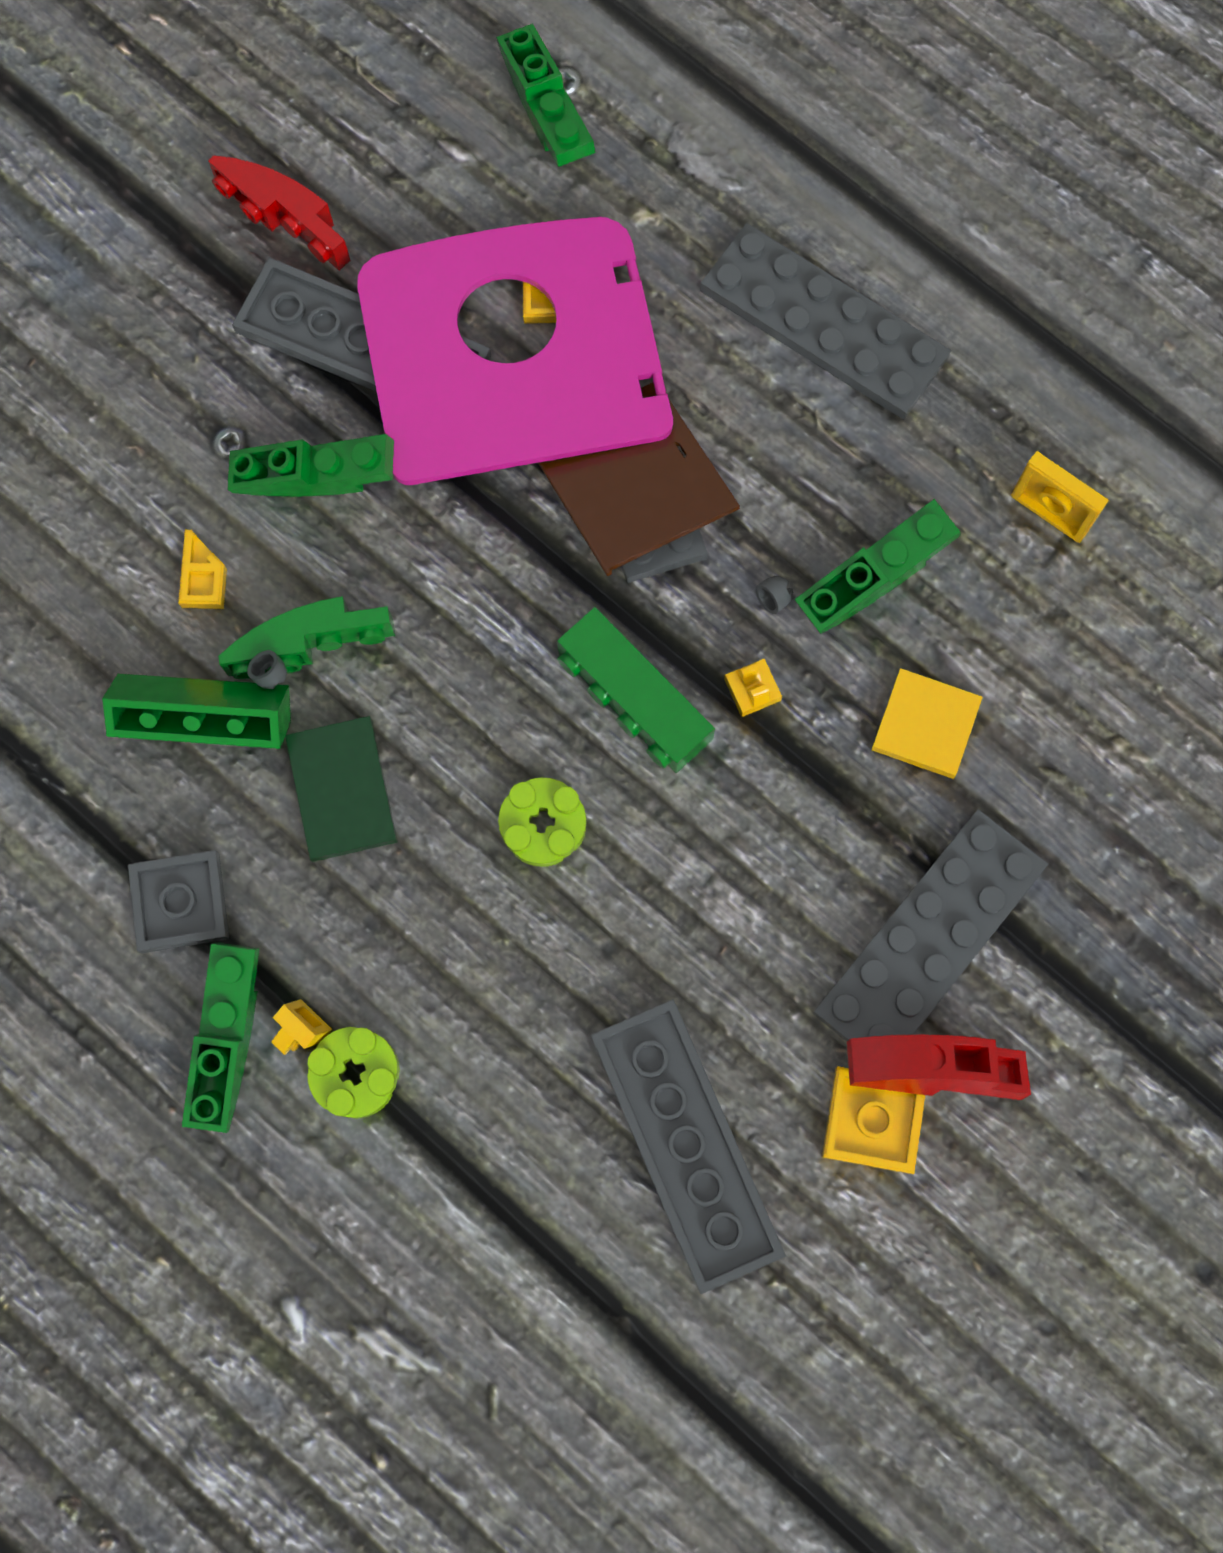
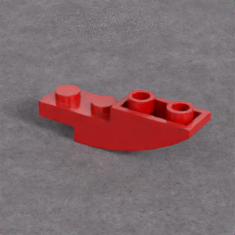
[208,155,351,271]
[847,1034,1031,1100]

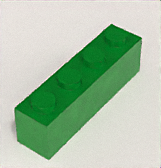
[557,607,715,773]
[102,673,291,749]

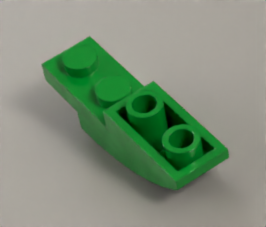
[496,23,595,167]
[227,434,394,497]
[794,499,961,634]
[218,596,395,680]
[182,942,260,1133]

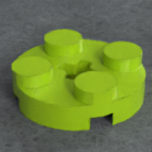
[498,778,586,867]
[307,1027,400,1119]

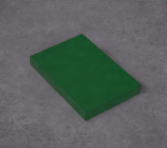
[285,716,398,862]

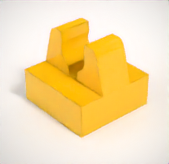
[724,658,782,717]
[271,999,333,1055]

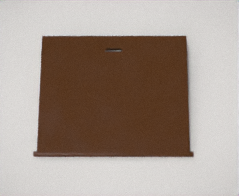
[538,382,740,576]

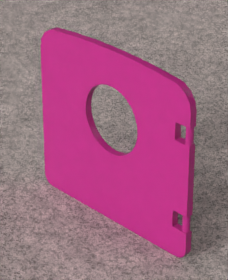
[357,217,673,485]

